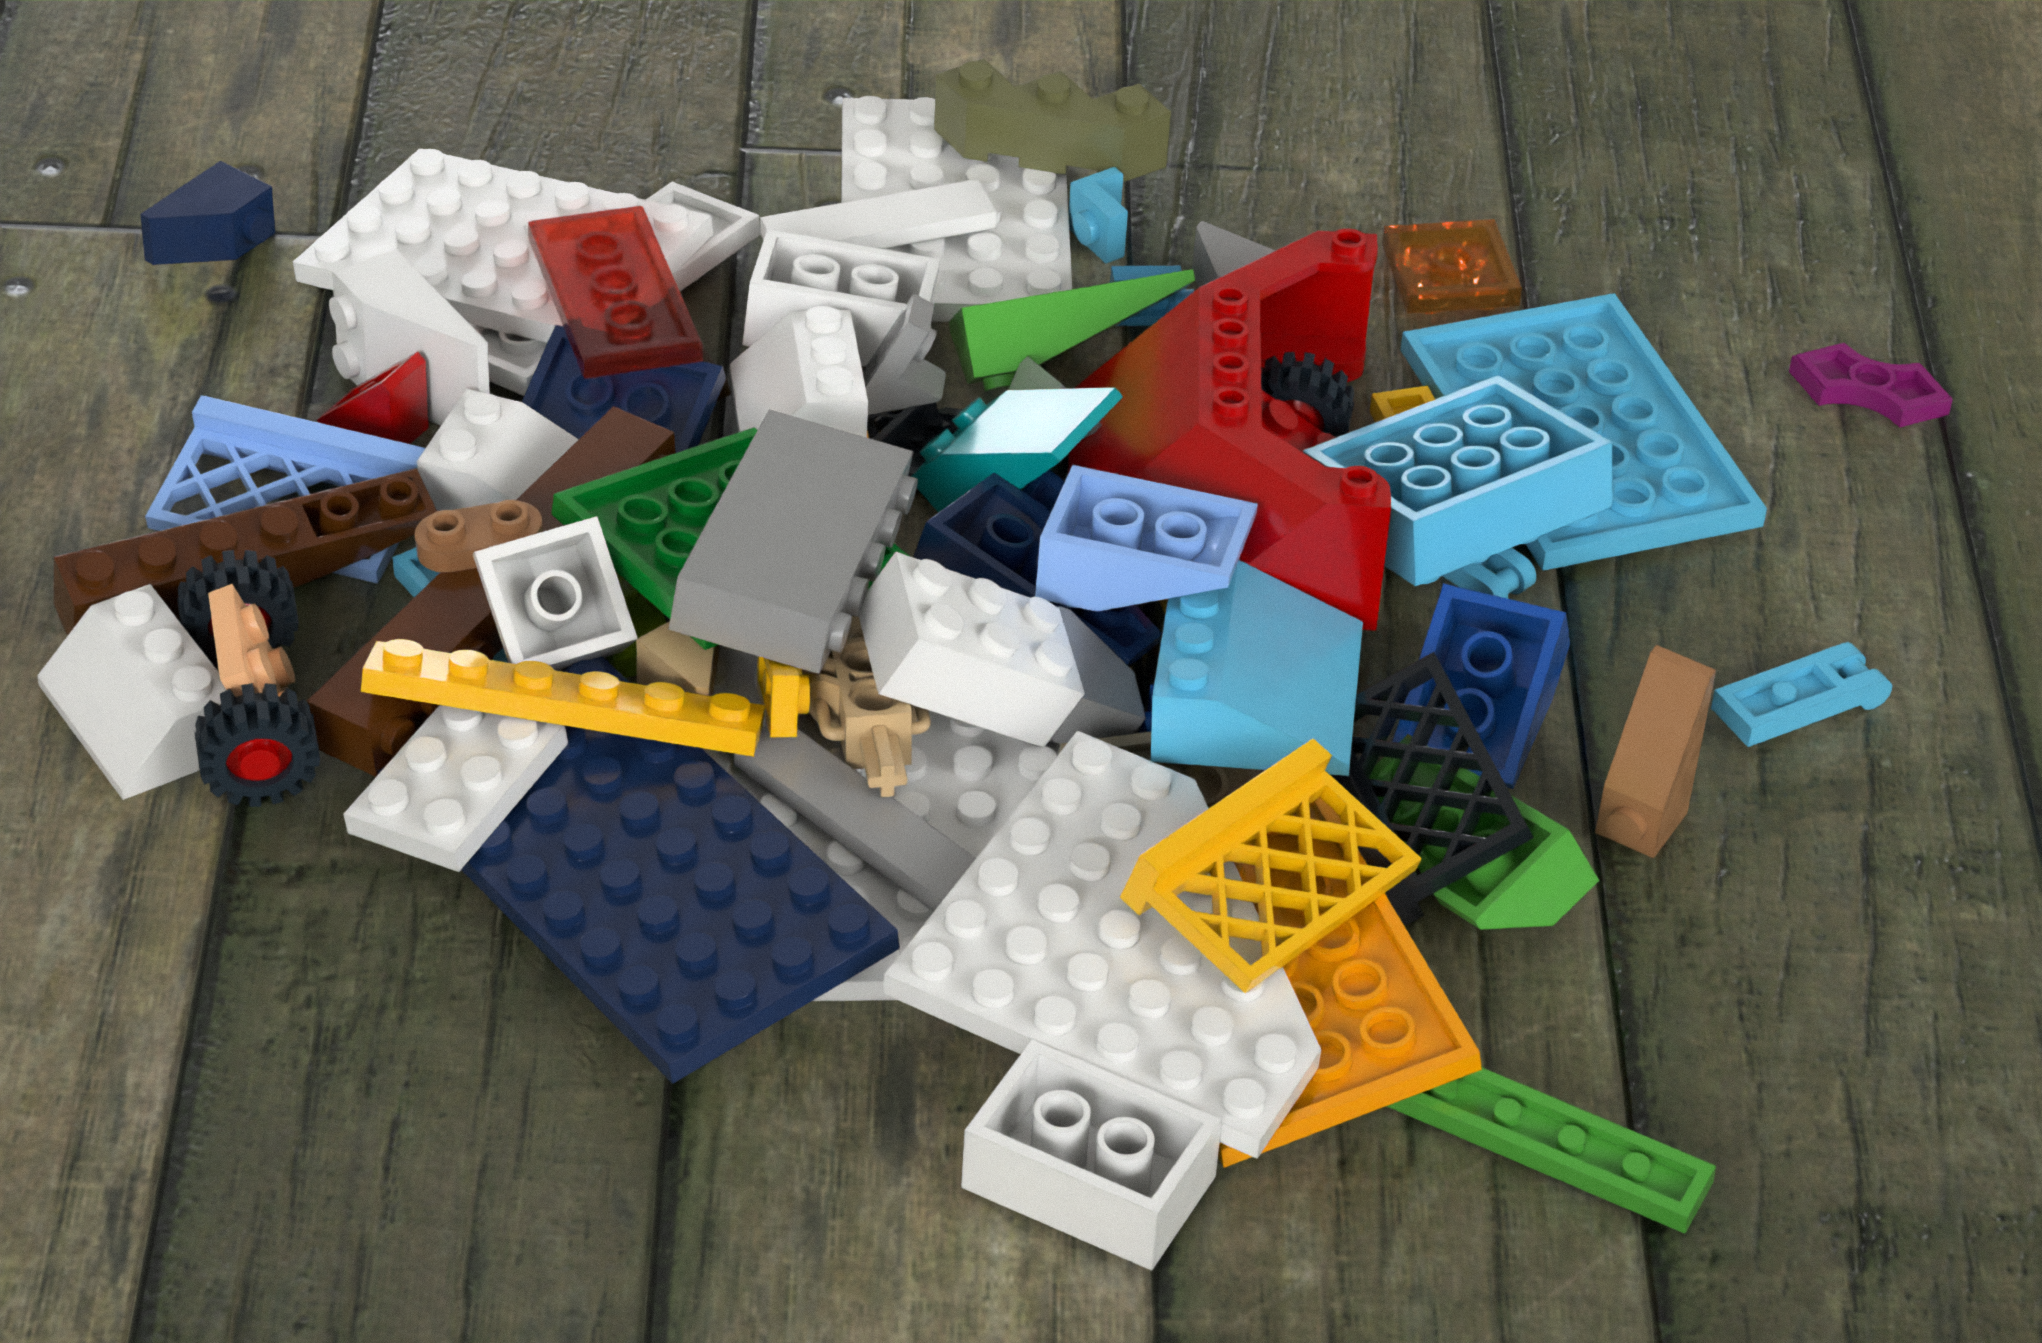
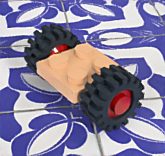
[177,550,320,807]

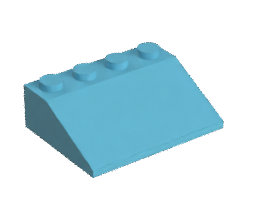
[1303,375,1613,586]
[1151,560,1363,776]

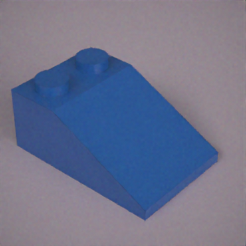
[1392,583,1570,789]

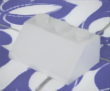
[730,306,868,438]
[37,584,226,800]

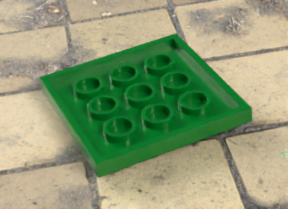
[551,427,909,650]

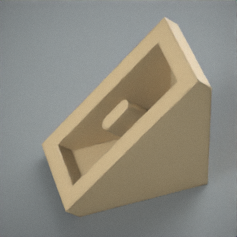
[636,621,720,696]

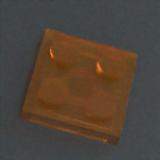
[1382,219,1522,314]

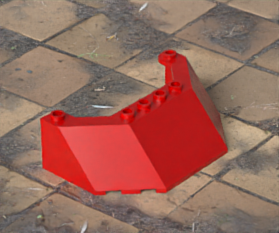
[1067,228,1391,631]

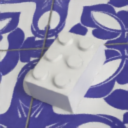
[742,229,940,366]
[859,552,1085,747]
[961,1039,1222,1271]

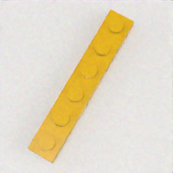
[361,639,766,757]

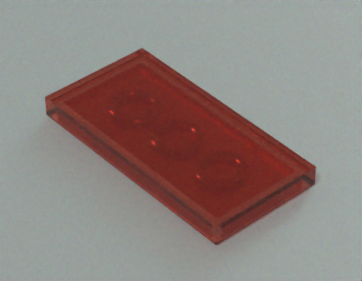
[528,206,703,379]

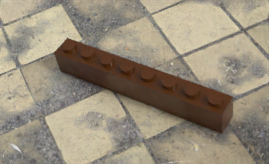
[307,406,676,777]

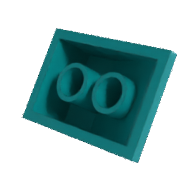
[911,387,1123,513]

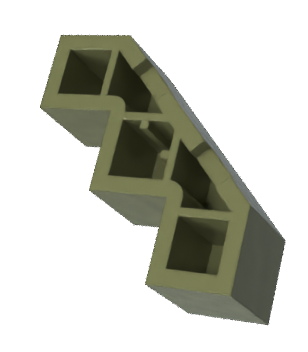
[934,58,1171,182]

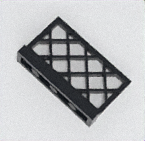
[1331,652,1534,926]

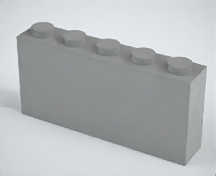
[668,409,918,674]

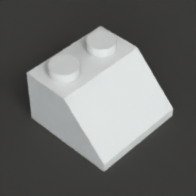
[473,516,638,671]

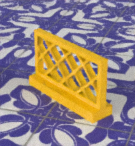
[1120,738,1422,993]

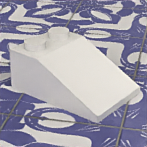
[329,248,490,426]
[417,389,579,512]

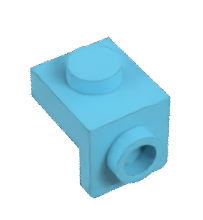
[1068,167,1128,264]

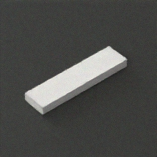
[760,179,997,249]

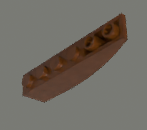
[53,468,437,636]

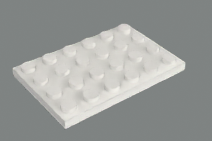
[841,96,1072,322]
[293,149,714,343]

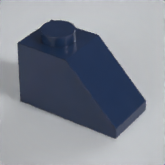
[140,161,276,265]

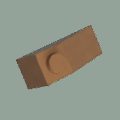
[1595,645,1716,858]

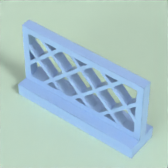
[145,395,425,584]

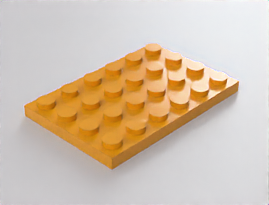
[1218,798,1482,1168]

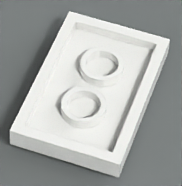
[343,705,568,872]

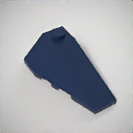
[913,472,1162,667]

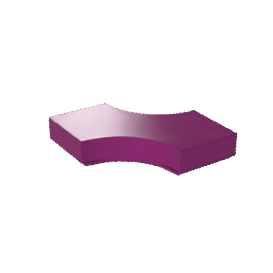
[1789,343,1953,428]

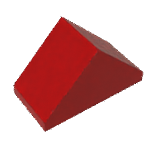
[317,352,429,444]

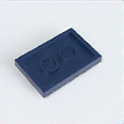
[522,325,726,453]

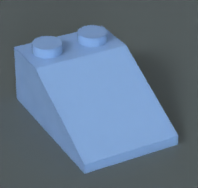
[1035,465,1258,612]

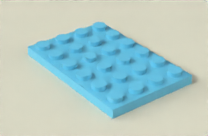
[1400,293,1767,571]

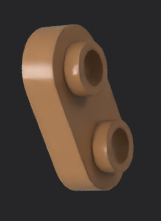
[414,500,543,572]

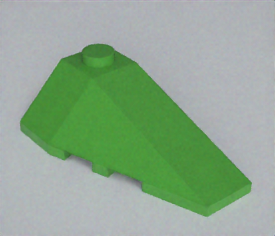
[948,269,1195,392]
[1369,734,1599,930]

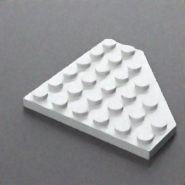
[883,731,1321,1159]

